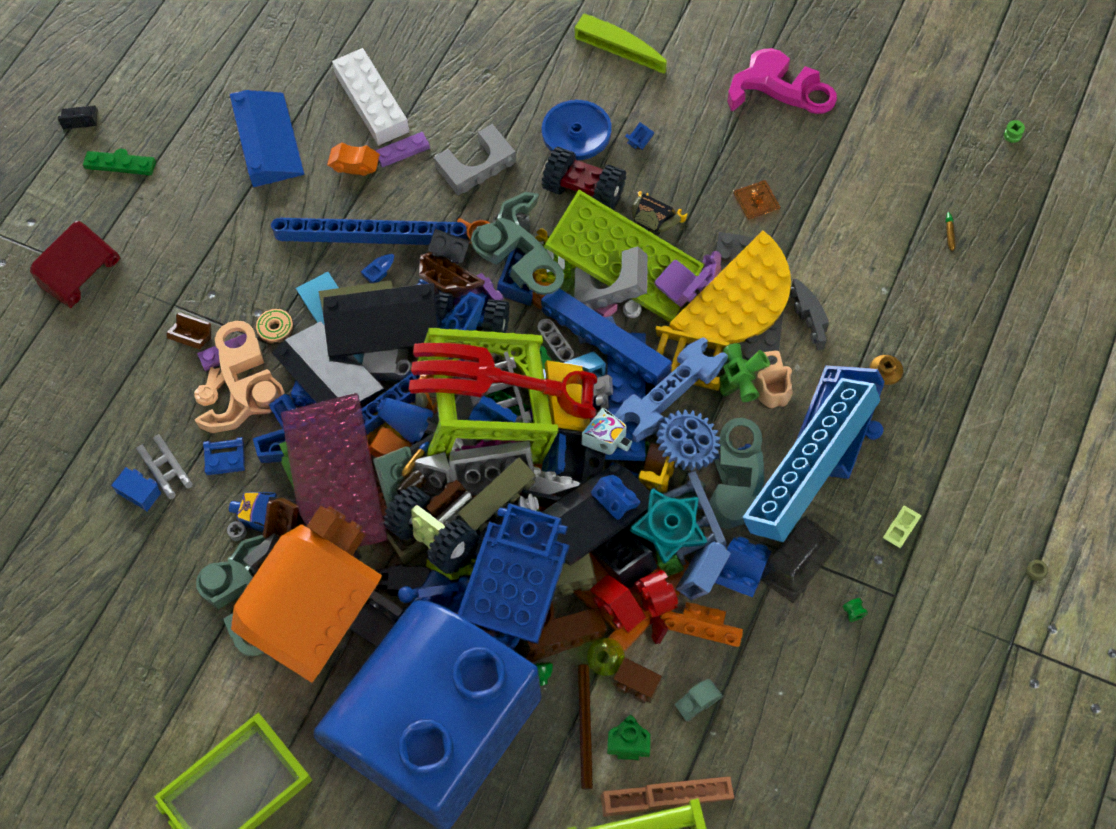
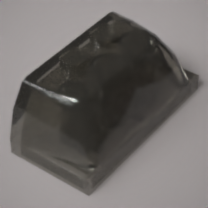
[761,516,840,604]

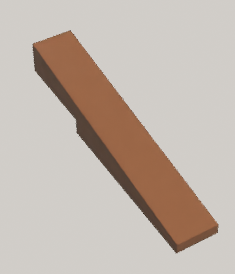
[601,777,734,817]

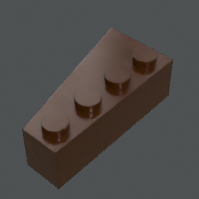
[516,607,607,663]

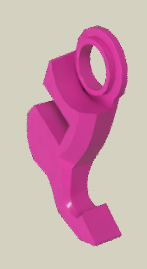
[727,48,837,114]

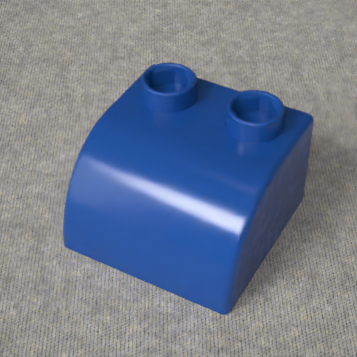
[313,600,541,829]

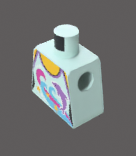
[582,408,632,455]

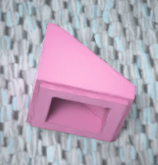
[594,303,617,317]

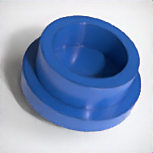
[866,421,883,440]

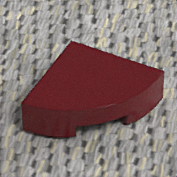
[650,616,669,644]

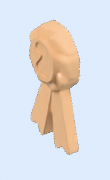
[194,367,226,406]

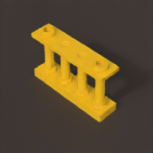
[655,326,730,391]

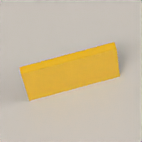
[544,360,590,431]

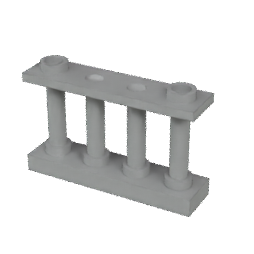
[466,352,532,443]

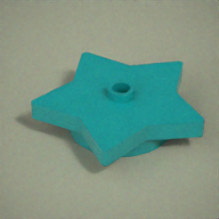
[630,489,707,564]

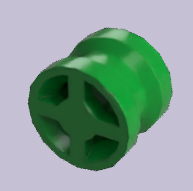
[842,598,868,622]

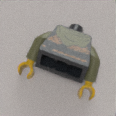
[631,191,687,235]

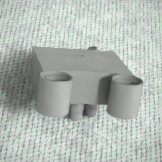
[362,348,412,380]

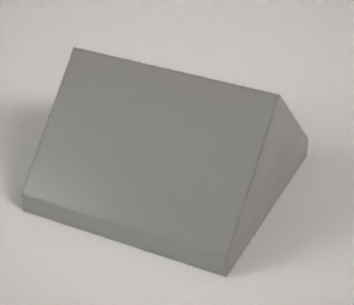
[415,452,453,497]

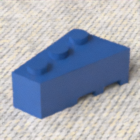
[497,247,533,306]

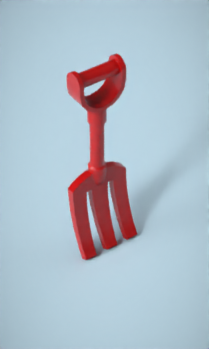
[409,343,597,419]

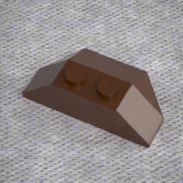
[418,252,485,297]

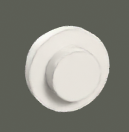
[623,300,642,318]

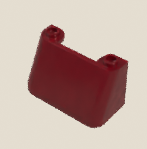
[30,221,120,309]

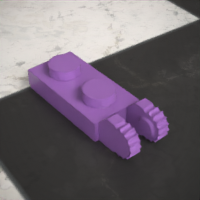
[700,251,721,292]

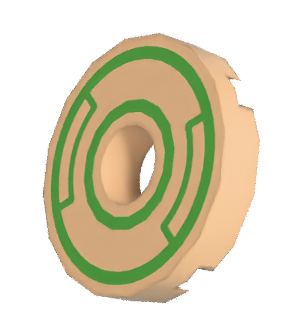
[256,309,293,344]

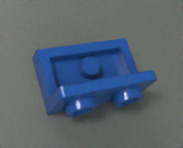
[468,396,517,422]
[591,475,641,520]

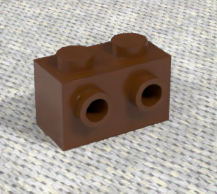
[613,657,662,704]

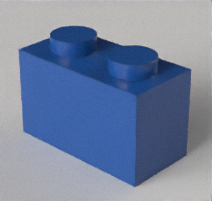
[111,467,161,511]

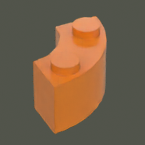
[327,142,380,176]

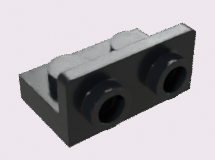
[58,105,98,129]

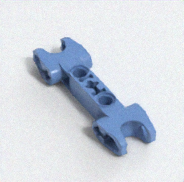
[614,337,728,442]

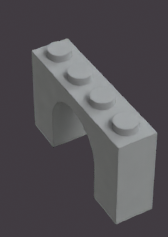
[434,124,516,195]
[574,246,648,310]

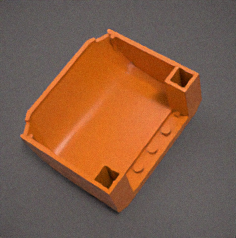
[231,524,382,683]

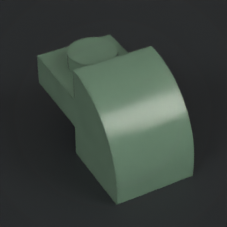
[674,679,723,722]

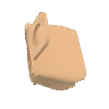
[754,351,793,409]

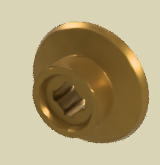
[869,355,904,385]

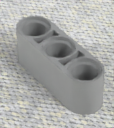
[537,319,574,363]

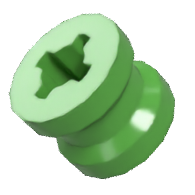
[1004,120,1025,143]

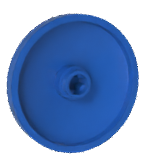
[542,100,611,160]

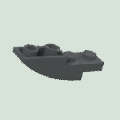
[790,279,829,350]

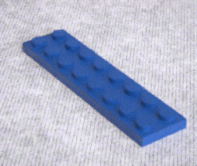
[605,333,646,461]

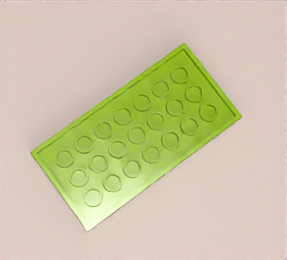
[544,190,705,322]

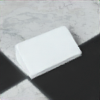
[437,491,474,526]

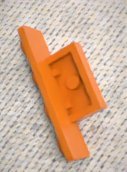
[661,602,743,647]

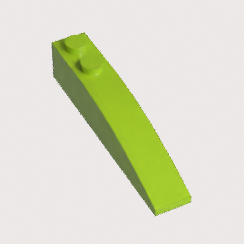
[575,13,667,74]

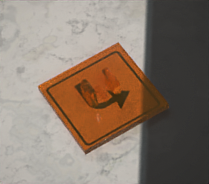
[733,180,780,220]

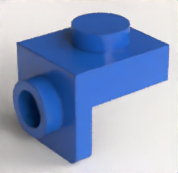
[625,122,655,150]

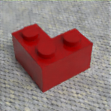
[590,574,646,633]

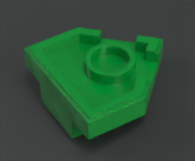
[607,714,651,760]

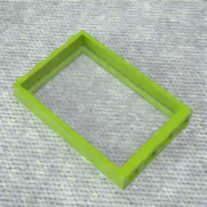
[154,712,312,829]

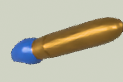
[402,441,430,476]

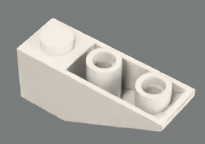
[529,467,580,495]

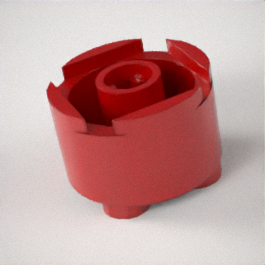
[634,570,678,618]

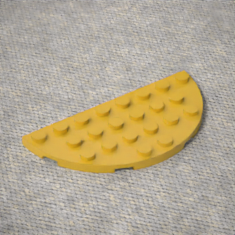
[669,230,791,344]

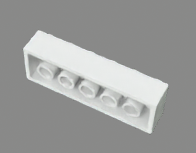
[332,48,409,146]

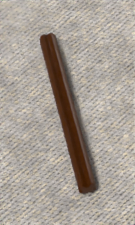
[578,664,593,790]

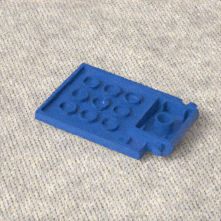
[458,504,570,644]

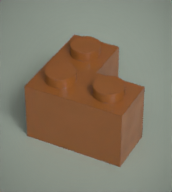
[307,505,366,555]

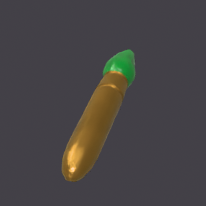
[945,212,955,251]

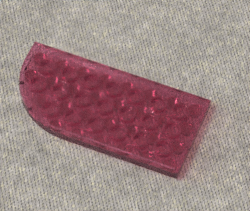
[281,393,387,547]

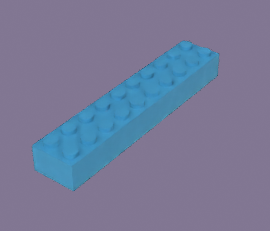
[742,378,881,542]

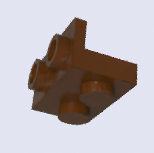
[167,312,211,349]
[426,479,467,518]
[263,498,299,539]

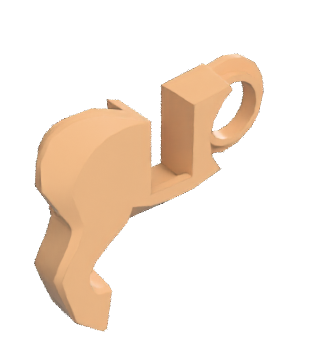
[195,321,285,433]

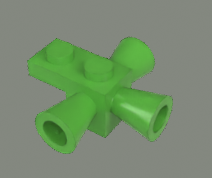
[719,343,770,402]

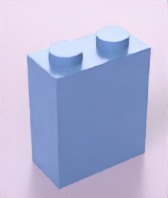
[675,542,731,601]

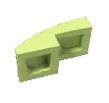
[883,505,921,548]

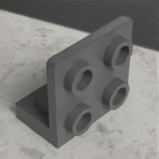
[349,590,404,647]

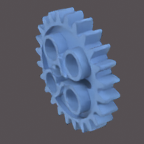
[656,410,720,471]

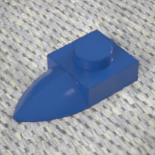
[361,254,394,283]

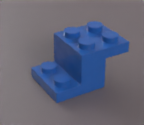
[715,537,772,598]

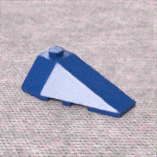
[440,292,485,361]

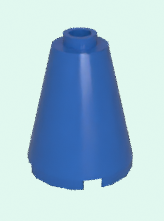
[376,398,434,445]

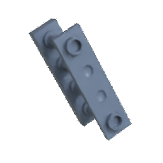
[652,471,728,565]

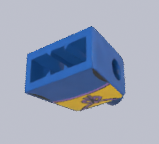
[229,492,278,533]

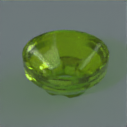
[587,638,625,676]

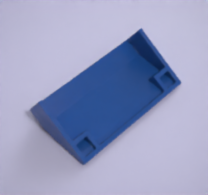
[230,90,305,187]
[796,365,885,479]

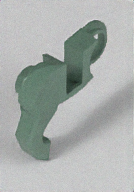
[471,192,564,295]
[709,418,804,530]
[196,535,266,656]

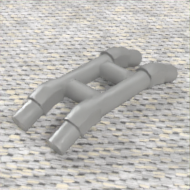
[136,434,193,499]

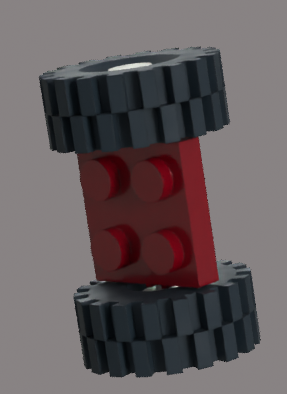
[541,146,627,210]

